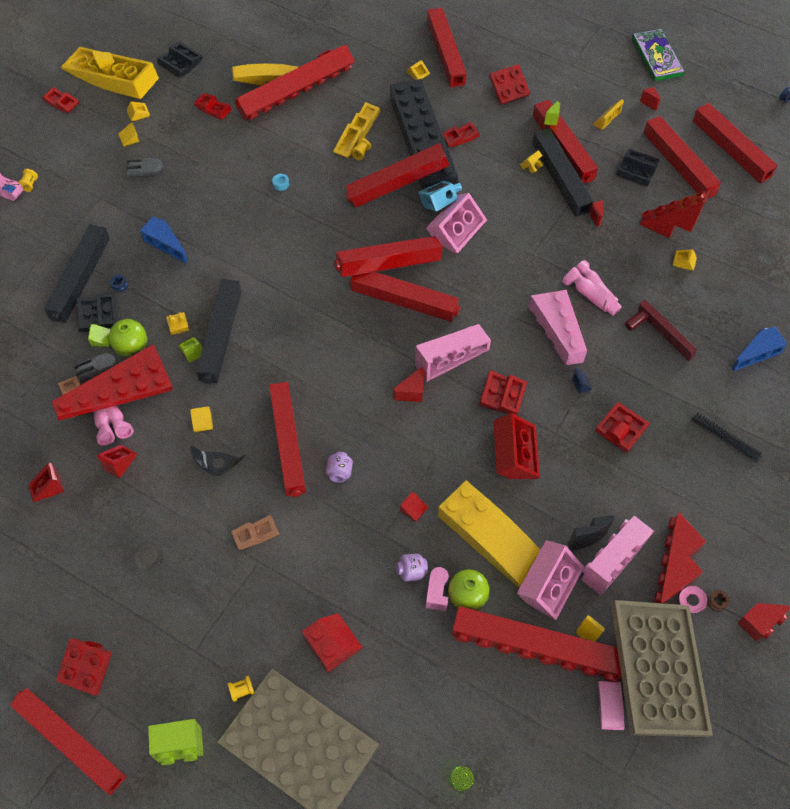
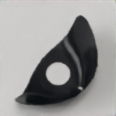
[190,446,245,476]

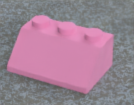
[426,193,487,254]
[517,540,584,620]

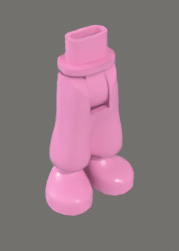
[562,260,622,316]
[93,405,134,446]

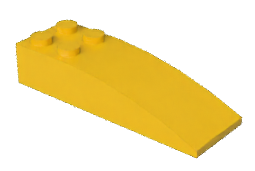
[61,47,159,99]
[438,480,540,588]

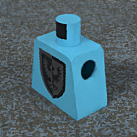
[418,181,462,212]

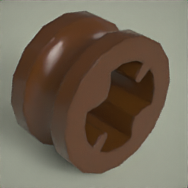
[708,590,730,611]

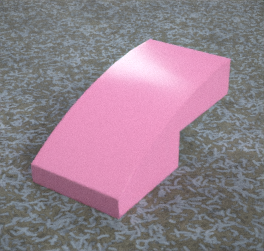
[598,681,624,730]

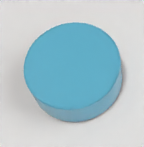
[272,174,289,191]

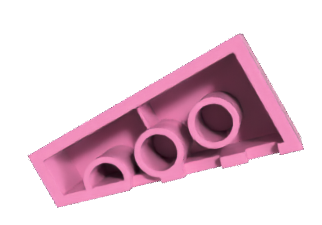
[529,290,587,365]
[415,324,491,382]
[582,516,654,596]

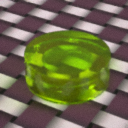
[450,766,474,791]

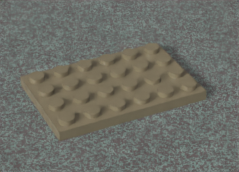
[611,600,713,737]
[217,669,379,809]

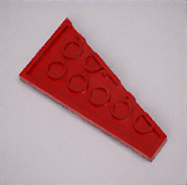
[52,344,173,421]

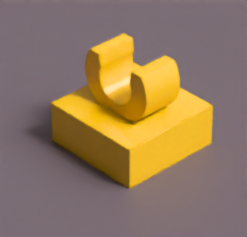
[519,150,543,173]
[166,312,189,335]

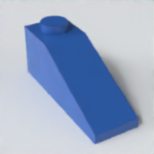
[140,216,188,264]
[732,326,787,371]

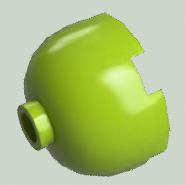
[109,319,148,357]
[448,569,490,611]

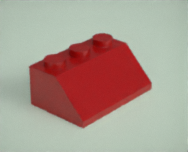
[493,413,540,479]

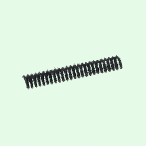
[691,412,762,462]

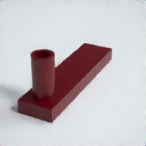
[625,299,697,361]

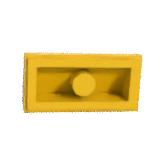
[593,99,624,130]

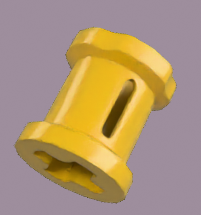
[350,138,371,161]
[18,169,38,192]
[228,675,255,702]

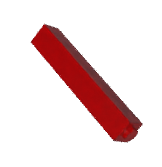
[427,8,467,87]
[533,100,598,184]
[693,103,778,184]
[643,116,721,197]
[345,143,450,208]
[334,236,443,277]
[350,272,461,322]
[269,382,306,497]
[10,688,127,795]

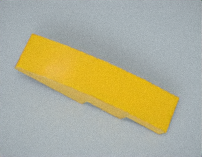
[232,63,298,86]
[333,102,380,158]

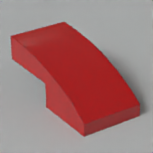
[43,87,79,113]
[194,93,232,120]
[442,121,480,147]

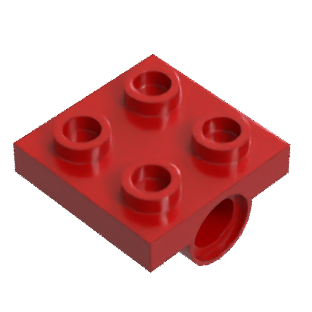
[489,64,530,105]
[595,402,650,453]
[56,638,112,696]

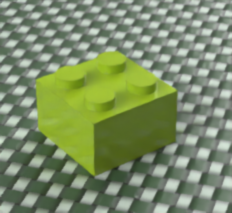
[148,719,203,765]

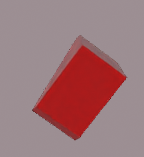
[393,367,424,402]
[97,445,137,478]
[28,463,64,502]

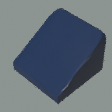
[572,368,592,394]

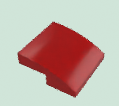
[478,370,527,415]

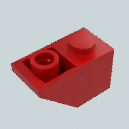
[738,603,790,642]

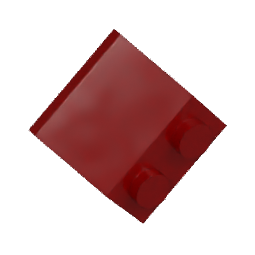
[302,613,363,673]

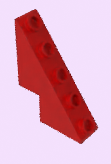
[639,189,711,238]
[654,512,707,604]

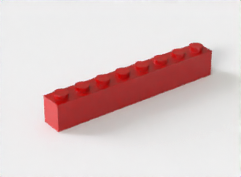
[234,44,355,121]
[452,606,622,682]

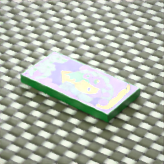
[632,28,685,81]

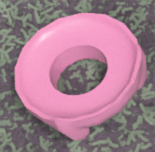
[679,586,707,613]

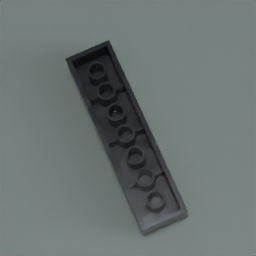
[390,79,458,190]

